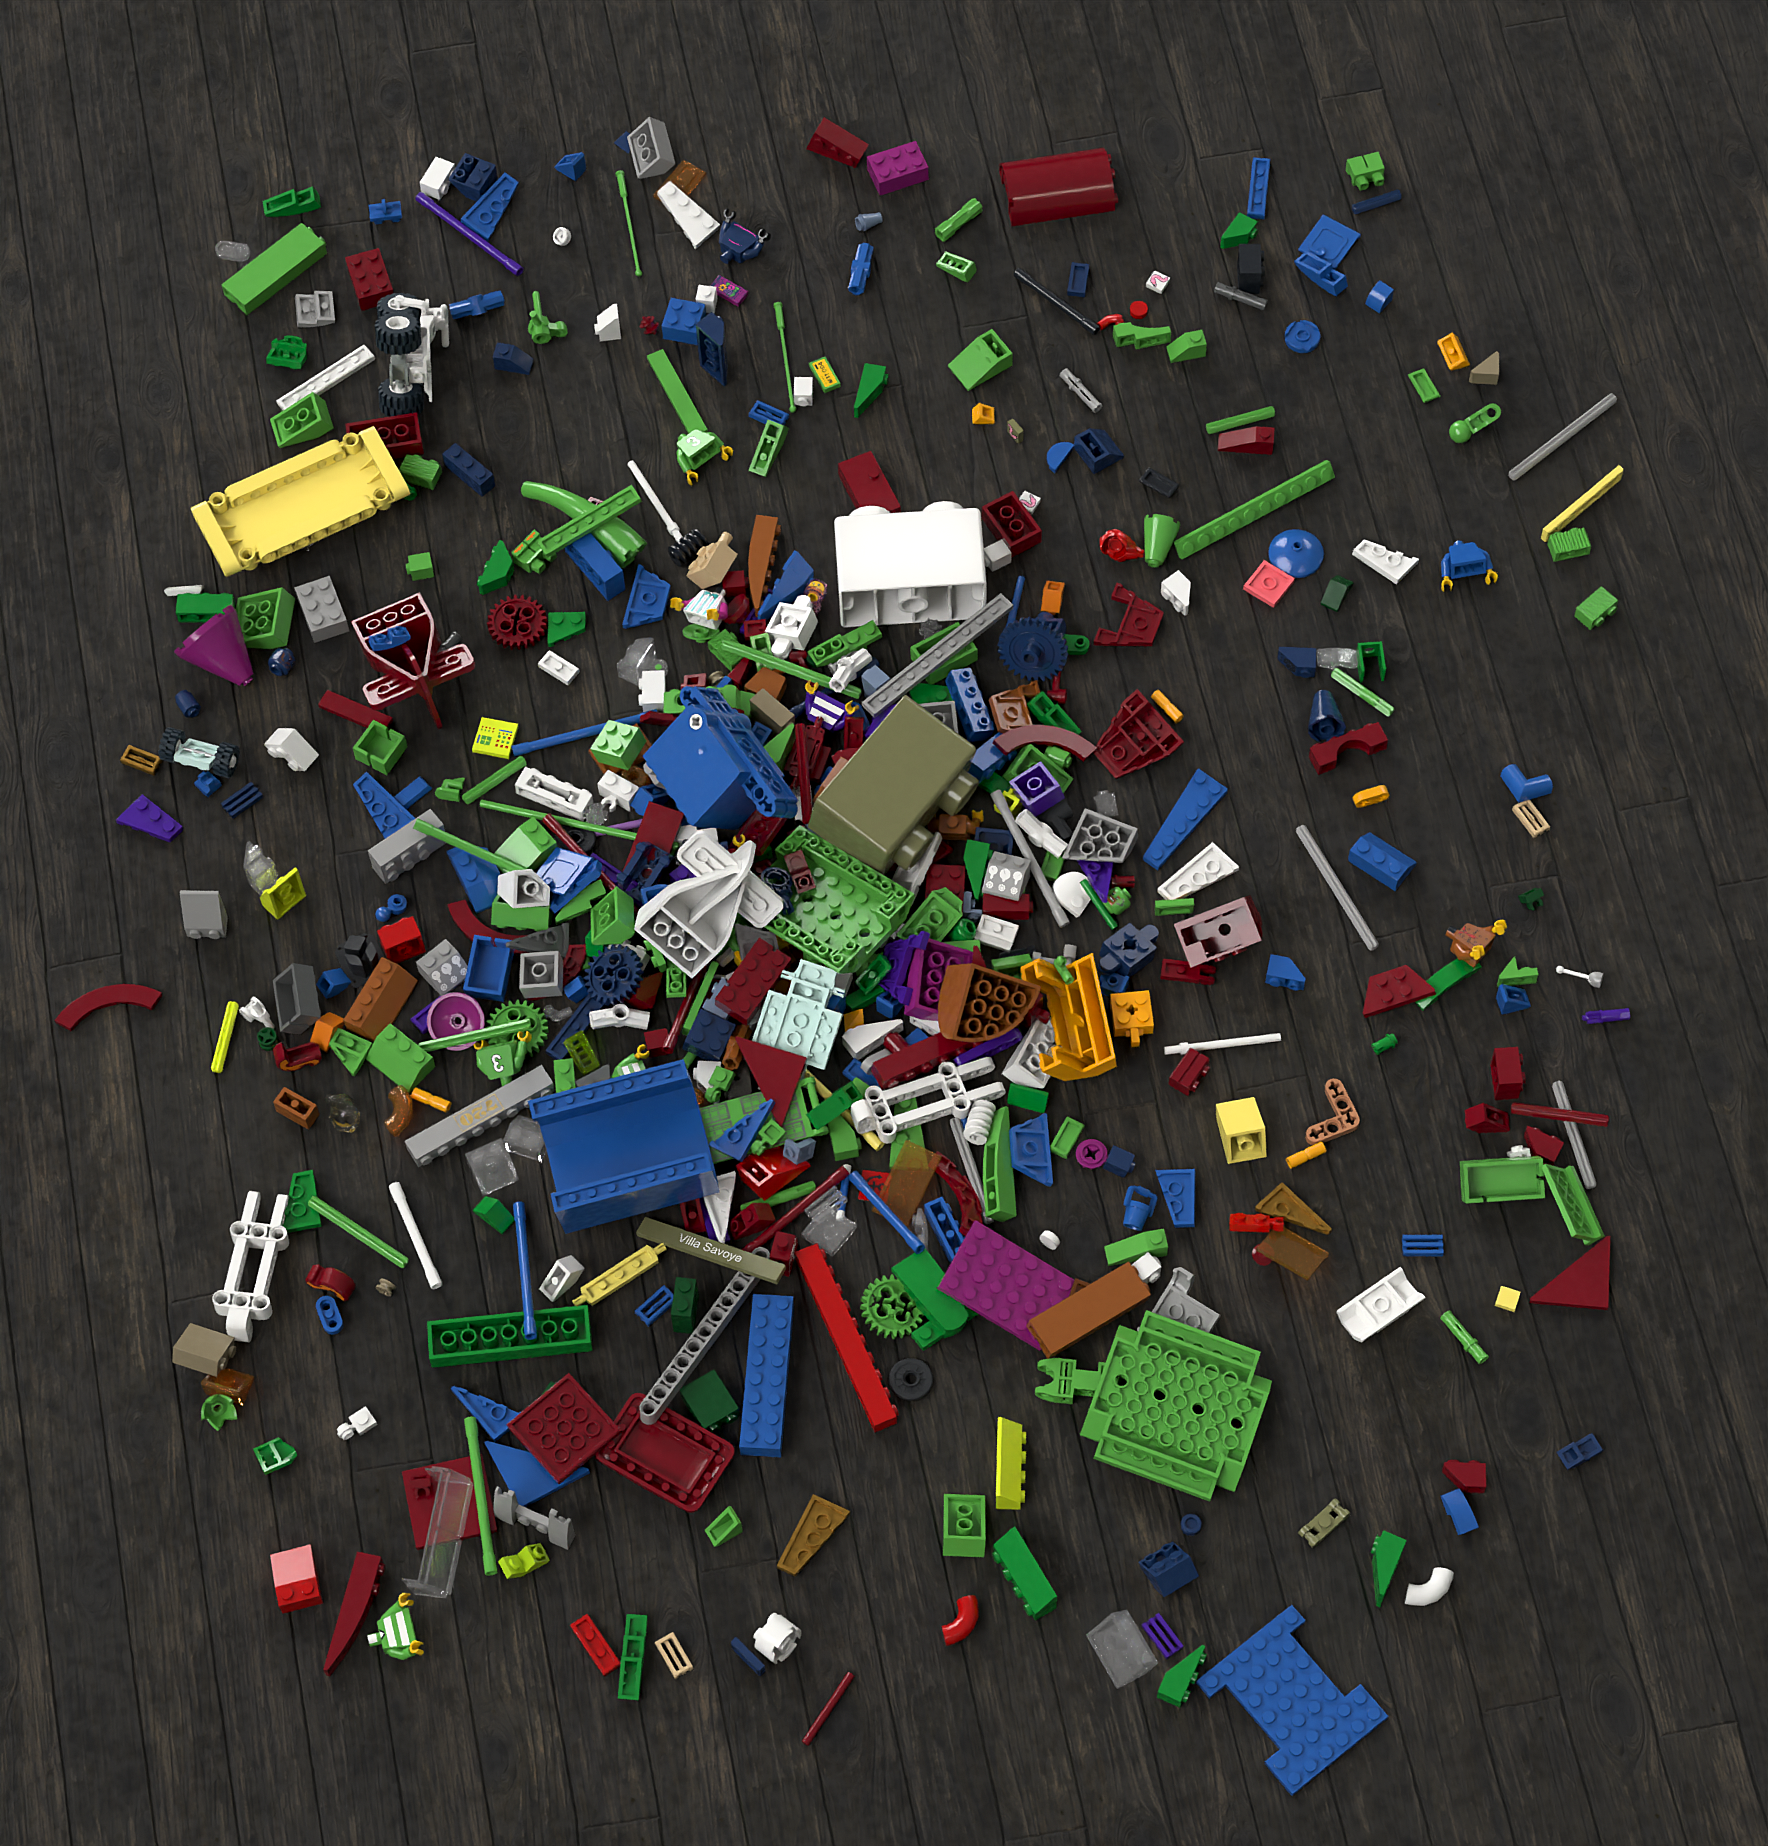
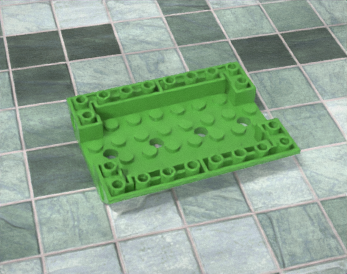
[759,825,915,974]

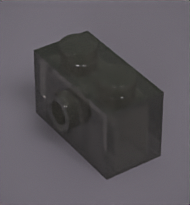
[724,1061,752,1100]

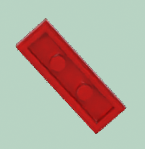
[570,1614,621,1677]

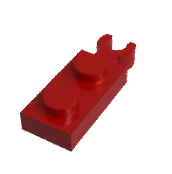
[1229,1213,1284,1232]

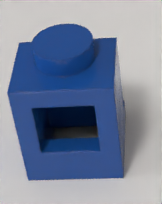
[1099,973,1129,997]

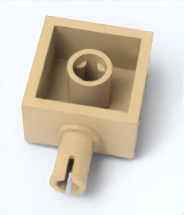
[686,532,737,589]

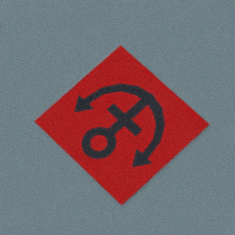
[858,1170,892,1203]

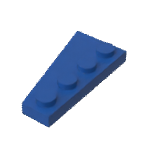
[353,772,416,839]

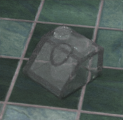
[617,637,657,686]
[503,1115,547,1162]
[465,1138,519,1196]

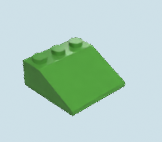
[236,587,295,649]

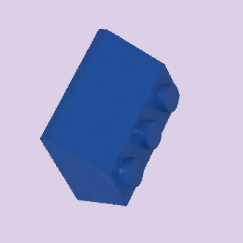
[1348,832,1417,891]

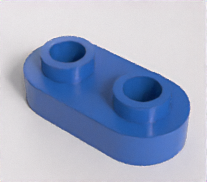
[316,1296,343,1335]

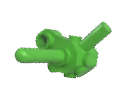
[528,291,568,344]

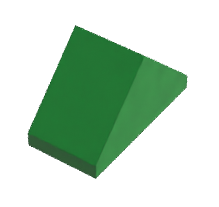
[473,1196,515,1235]

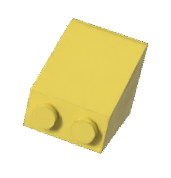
[1216,1097,1267,1164]

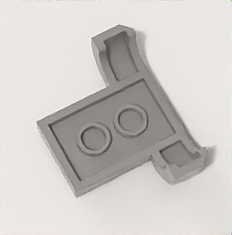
[1137,1267,1221,1333]

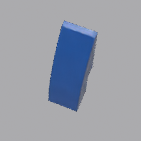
[1294,251,1348,296]

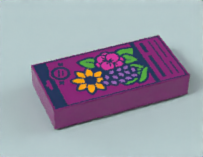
[710,275,748,307]

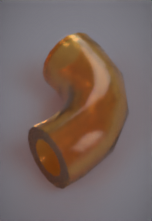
[383,1085,413,1137]

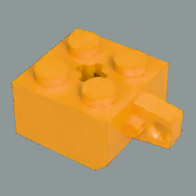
[1110,990,1154,1047]

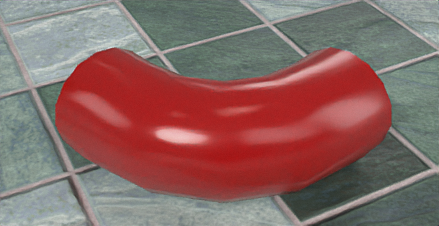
[941,1595,979,1646]

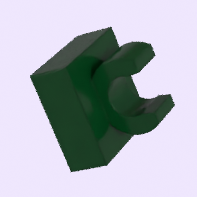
[1518,888,1544,910]

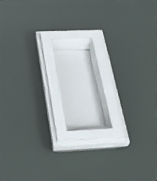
[164,585,204,596]

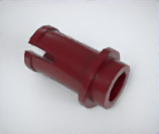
[1110,875,1135,888]

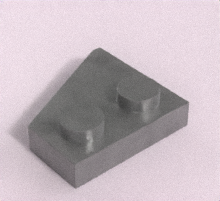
[733,923,779,961]

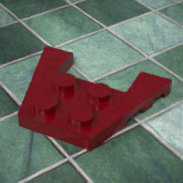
[1094,583,1164,646]

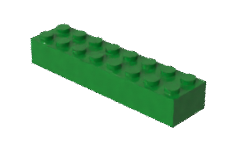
[427,1305,593,1368]

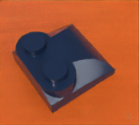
[975,827,1014,867]

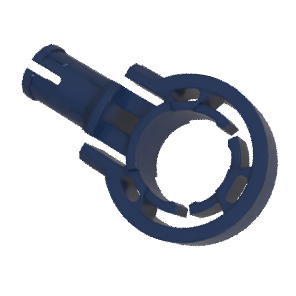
[760,867,795,915]

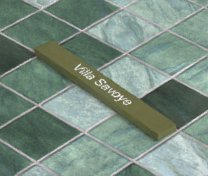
[636,1217,786,1284]

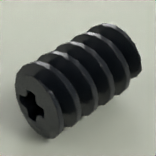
[668,529,709,567]

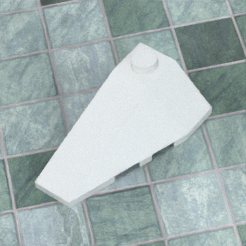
[1002,1016,1055,1089]

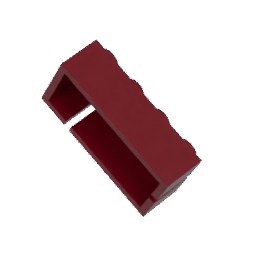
[715,937,791,1026]

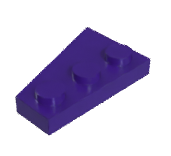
[116,794,184,842]

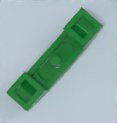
[1415,958,1482,1011]

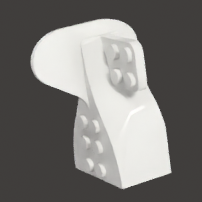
[634,831,784,978]

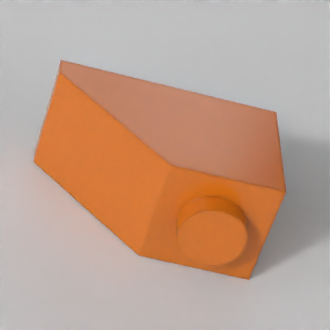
[1041,581,1065,615]

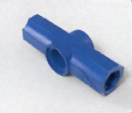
[848,243,873,295]

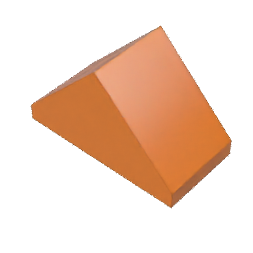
[310,1012,344,1053]

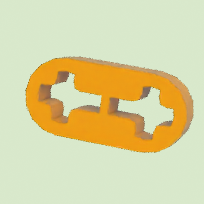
[1352,785,1389,808]

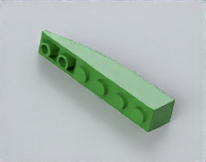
[983,1106,1016,1222]

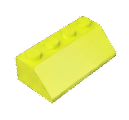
[996,1417,1026,1510]

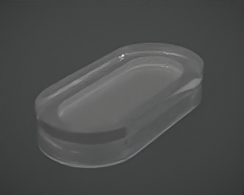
[215,241,250,262]

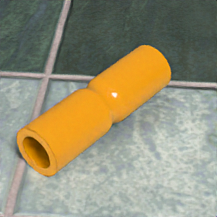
[1151,690,1184,723]
[411,1087,451,1113]
[1286,1142,1326,1169]

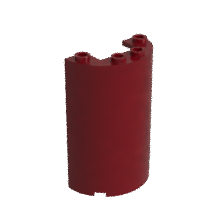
[999,147,1118,226]

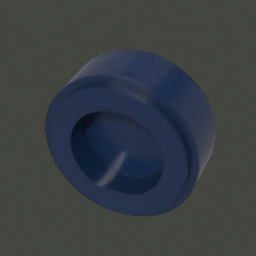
[1181,1514,1201,1536]

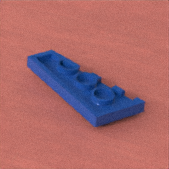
[461,173,519,242]

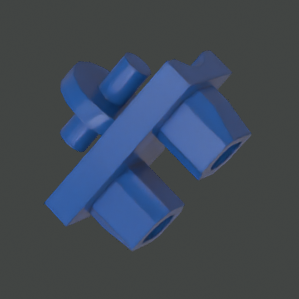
[369,199,402,224]

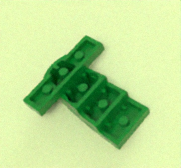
[892,1249,978,1351]

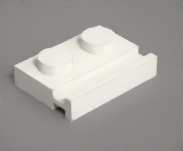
[974,914,1019,953]

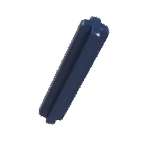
[1352,190,1402,214]

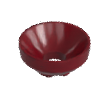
[722,594,750,624]

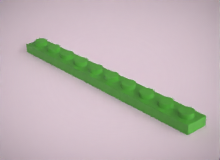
[1174,460,1335,559]

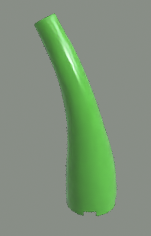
[521,481,647,568]

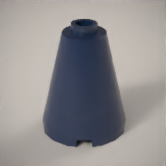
[1308,690,1346,742]

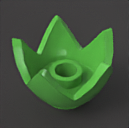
[201,1394,237,1431]

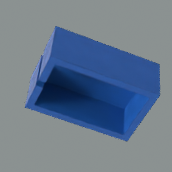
[463,935,515,1002]

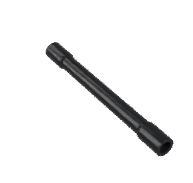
[1013,267,1100,335]

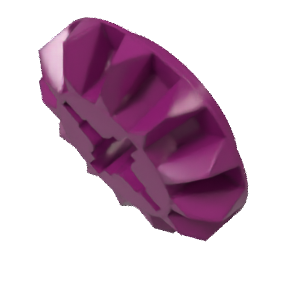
[1076,1139,1107,1170]

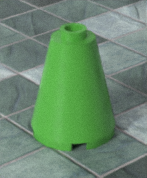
[1144,514,1181,568]

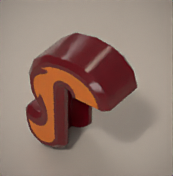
[273,1042,322,1071]
[305,1264,356,1301]

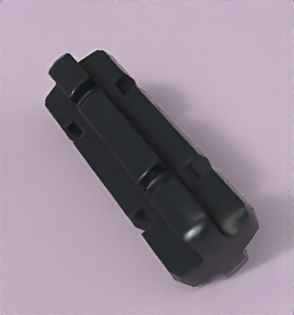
[999,945,1037,958]

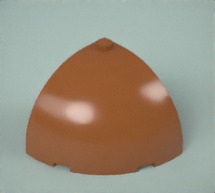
[938,963,1041,1042]

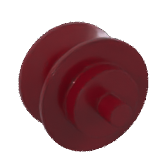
[639,316,659,335]
[1252,1243,1274,1266]

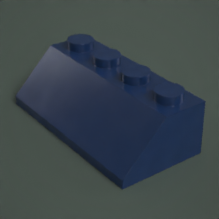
[696,312,728,387]

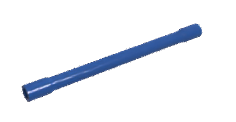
[512,709,658,757]
[513,1201,537,1340]

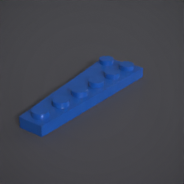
[1143,768,1228,871]

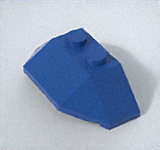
[446,846,501,914]

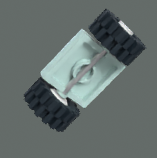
[158,727,240,778]

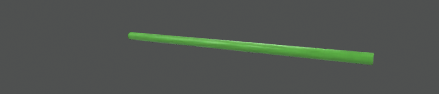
[480,800,680,850]

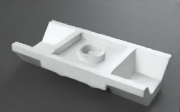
[892,832,942,906]
[1337,1267,1425,1343]

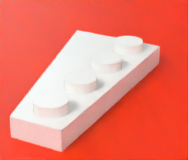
[1157,842,1239,900]

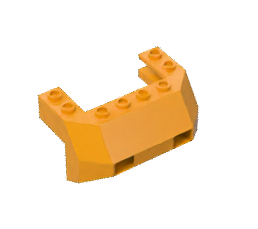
[1020,953,1117,1081]

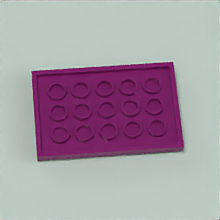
[937,1220,1074,1351]

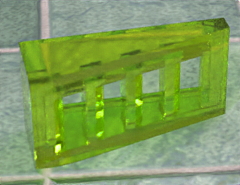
[563,1030,600,1075]

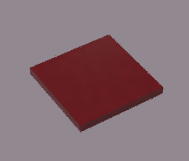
[506,1373,622,1484]
[402,1454,498,1550]

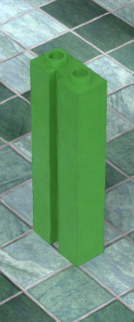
[221,223,327,315]

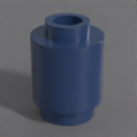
[175,690,201,718]

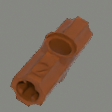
[722,1024,752,1071]

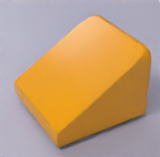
[972,403,995,424]

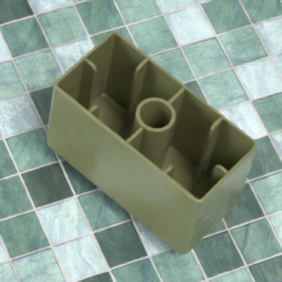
[808,695,979,875]

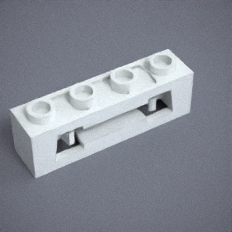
[515,767,594,821]

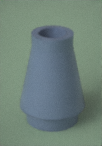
[855,212,882,231]

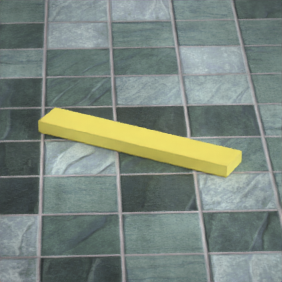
[1541,465,1623,542]

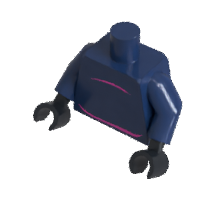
[719,208,771,264]

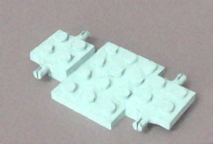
[752,959,846,1090]

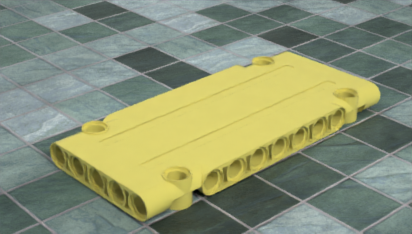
[190,426,410,577]

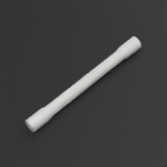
[389,1182,442,1289]

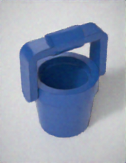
[1123,1186,1157,1231]

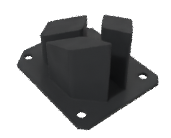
[335,933,385,988]

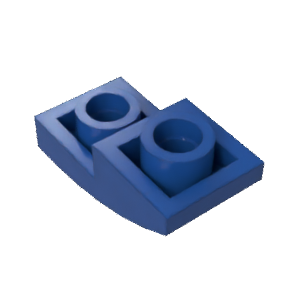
[368,626,410,651]
[1441,1489,1479,1535]

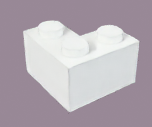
[264,728,319,771]

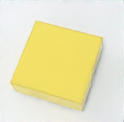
[1495,1286,1520,1312]

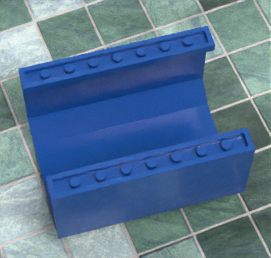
[528,1059,720,1234]

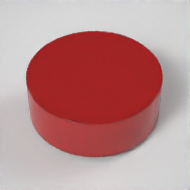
[1130,301,1148,319]

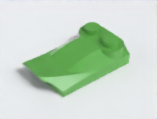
[896,887,963,942]

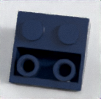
[449,153,498,202]
[1074,428,1124,474]
[1138,1542,1199,1597]

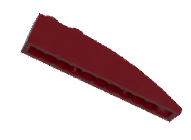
[323,1552,385,1676]

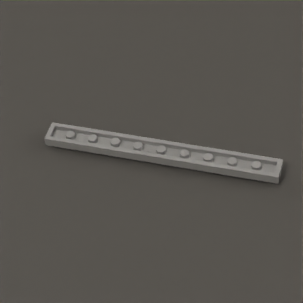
[862,593,1013,718]

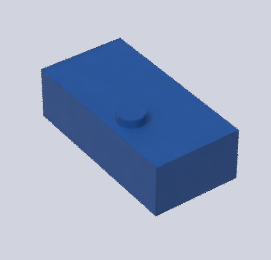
[565,533,625,601]

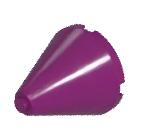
[174,605,254,686]

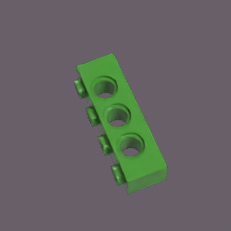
[663,685,741,715]

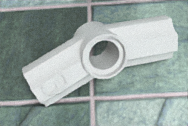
[829,648,872,693]
[1015,809,1068,858]
[589,1004,650,1030]

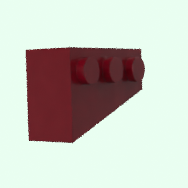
[806,117,869,168]

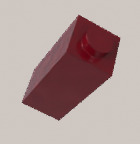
[983,893,1033,920]

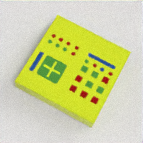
[472,717,518,759]

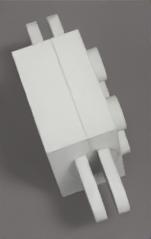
[765,595,818,660]

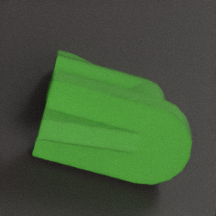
[435,778,465,802]

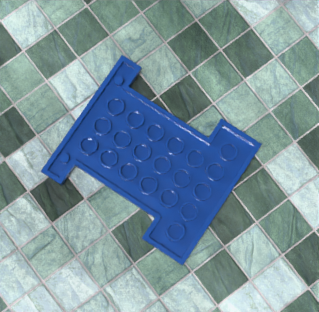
[1196,1605,1388,1796]

